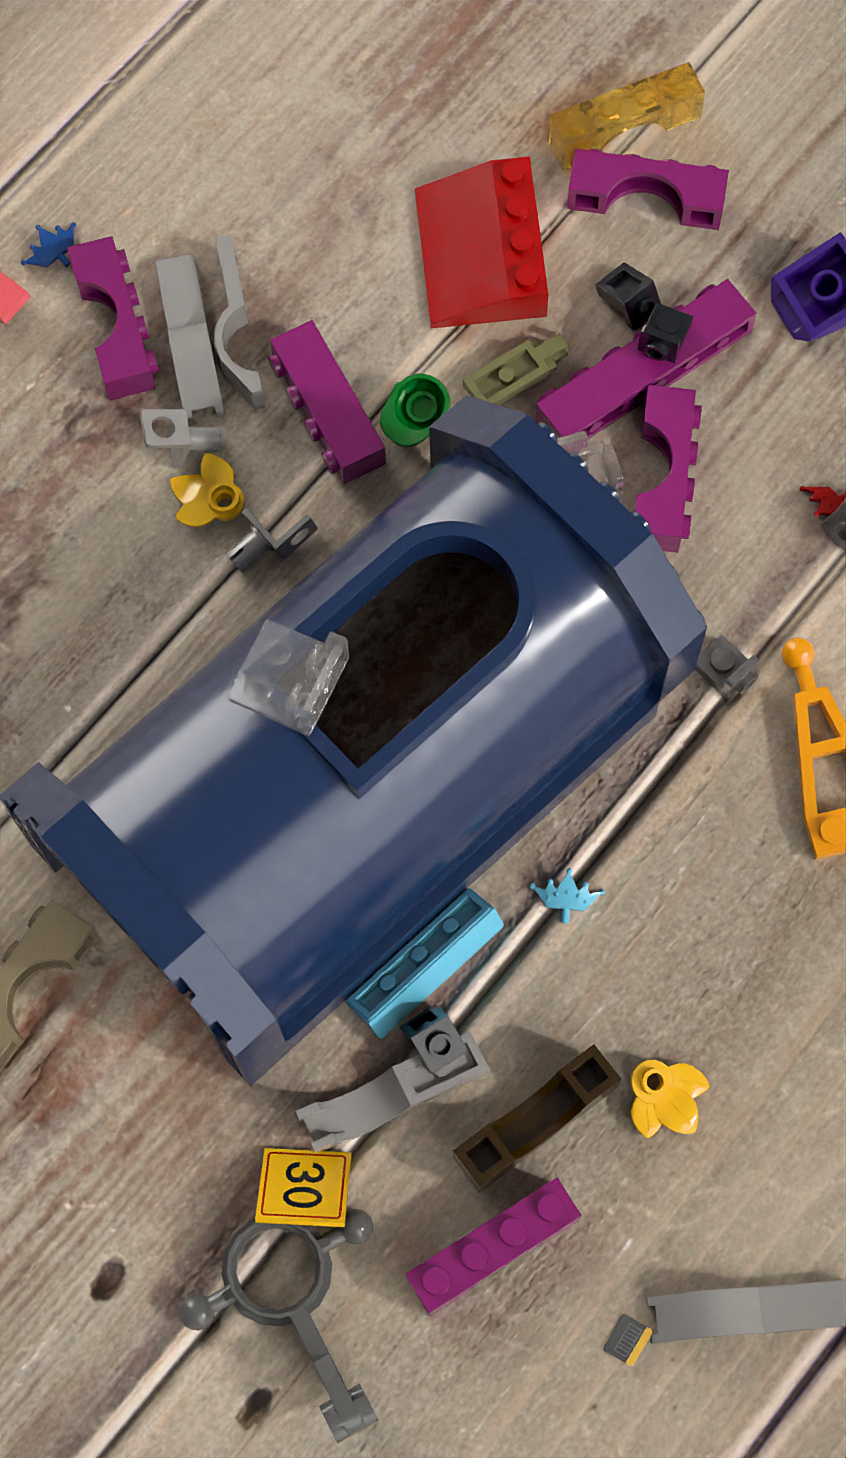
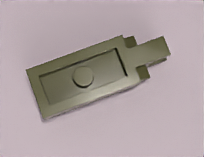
[462,333,569,406]

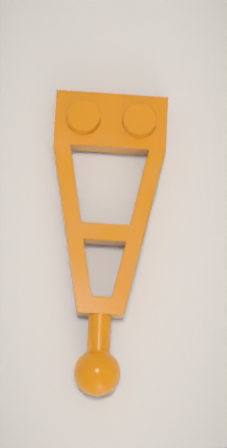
[782,637,846,860]

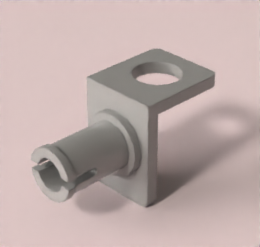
[140,409,225,468]
[225,508,318,573]

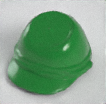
[380,373,451,447]

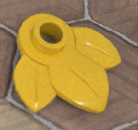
[170,453,245,527]
[630,1060,709,1138]

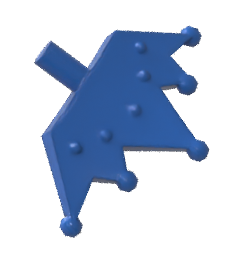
[21,222,76,268]

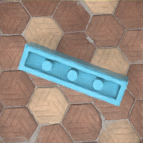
[345,888,504,1039]

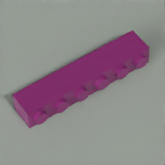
[535,279,757,453]

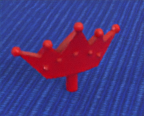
[800,486,846,517]

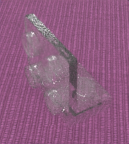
[228,620,349,737]

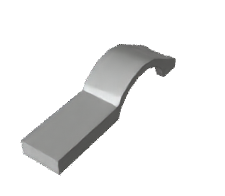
[214,235,265,410]
[155,254,225,423]
[294,1031,490,1153]
[646,1279,846,1344]

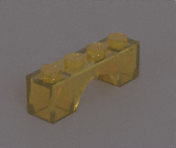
[547,62,705,170]

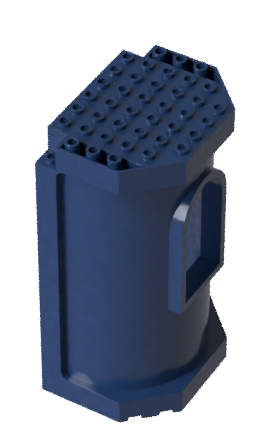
[0,395,707,1087]

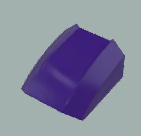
[771,232,846,342]

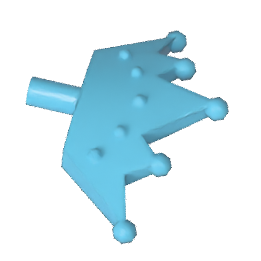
[529,868,605,923]

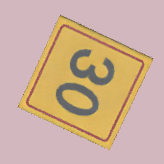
[255,1148,352,1227]

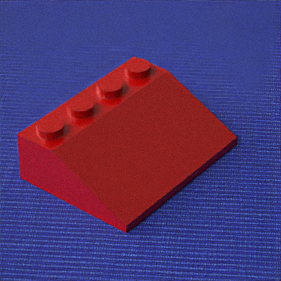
[415,156,549,329]

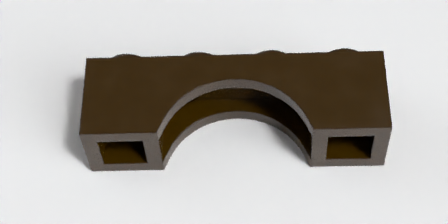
[453,1044,621,1193]

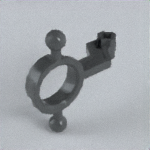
[179,1209,379,1443]

